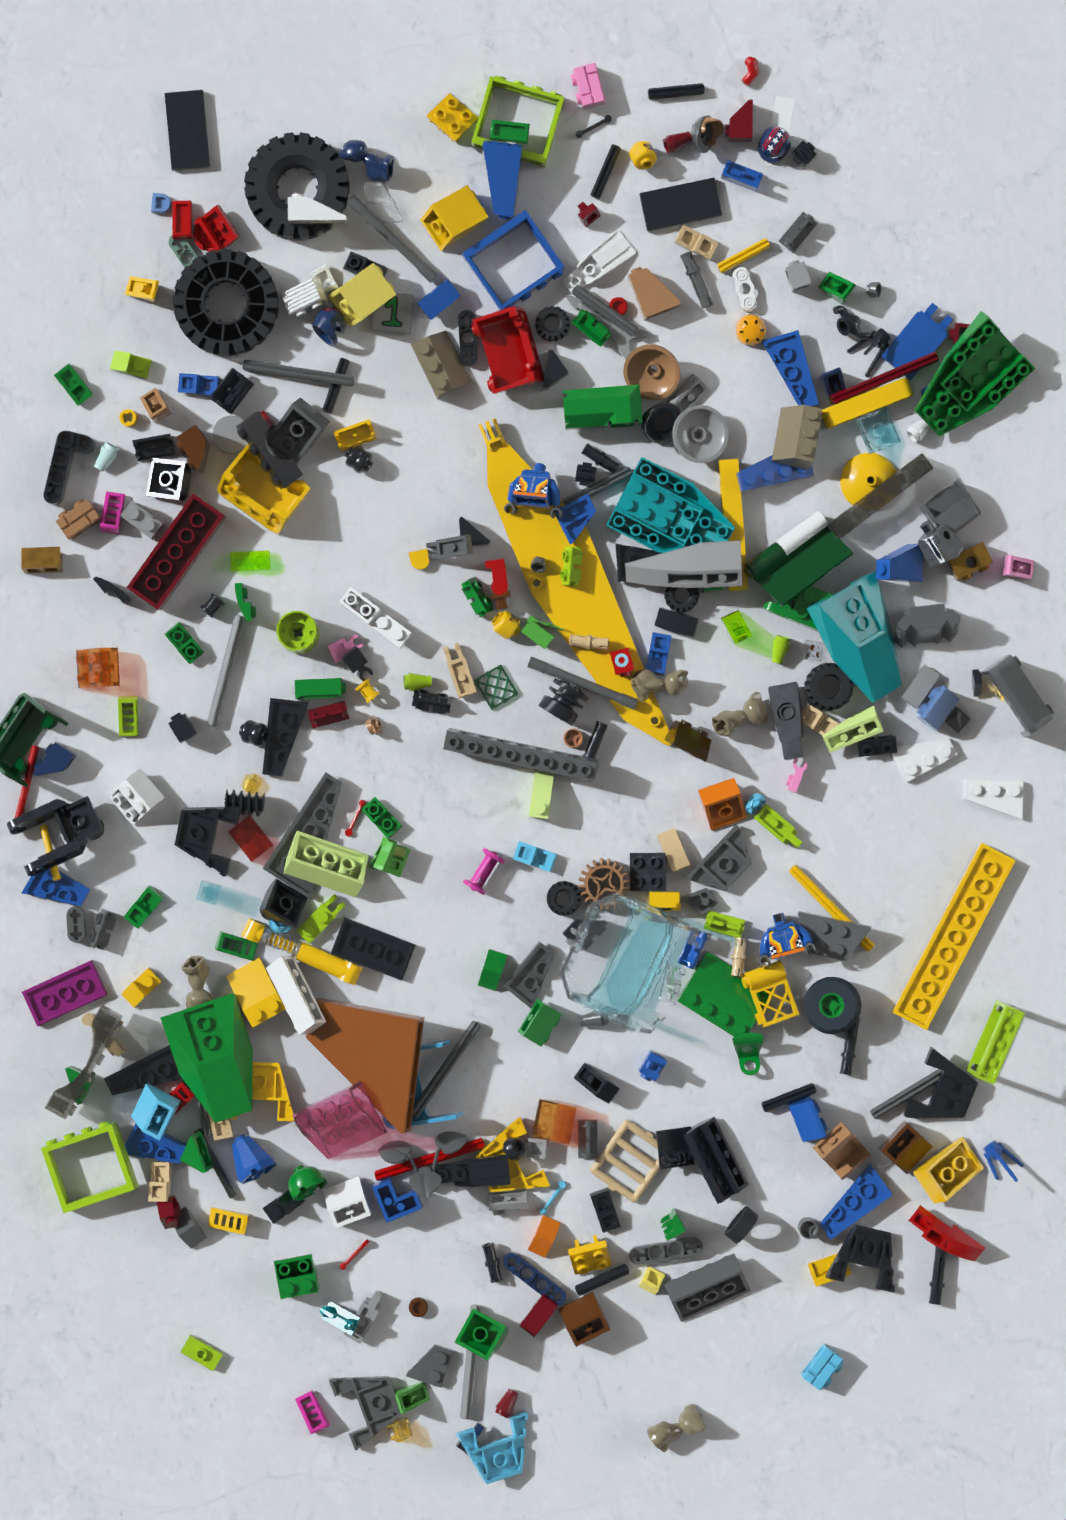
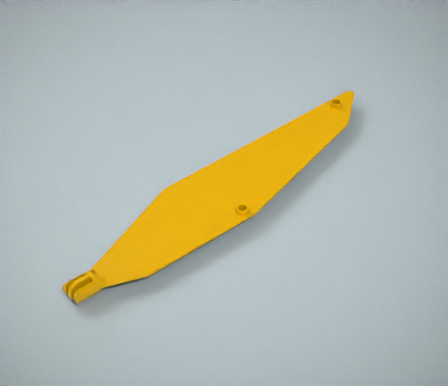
[478,418,671,746]

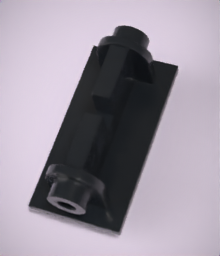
[412,690,453,714]
[857,734,897,757]

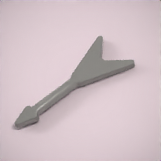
[566,295,651,359]

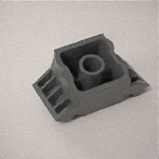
[894,603,961,648]

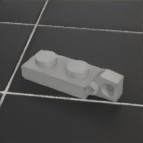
[344,1290,383,1344]

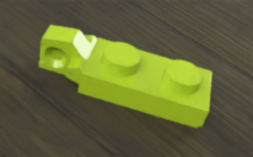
[754,804,802,848]

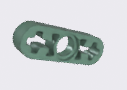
[169,235,208,282]

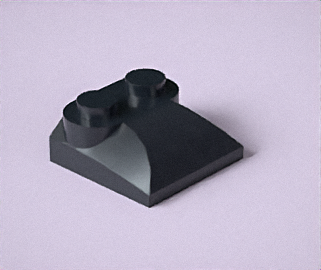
[146,458,191,501]
[260,878,308,929]

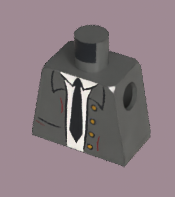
[918,520,965,568]

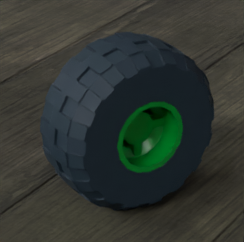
[803,977,861,1034]

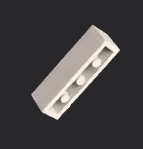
[266,955,326,1035]

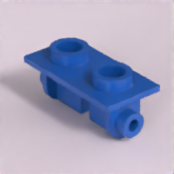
[677,928,708,969]

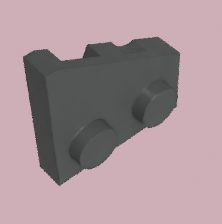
[406,1344,453,1388]

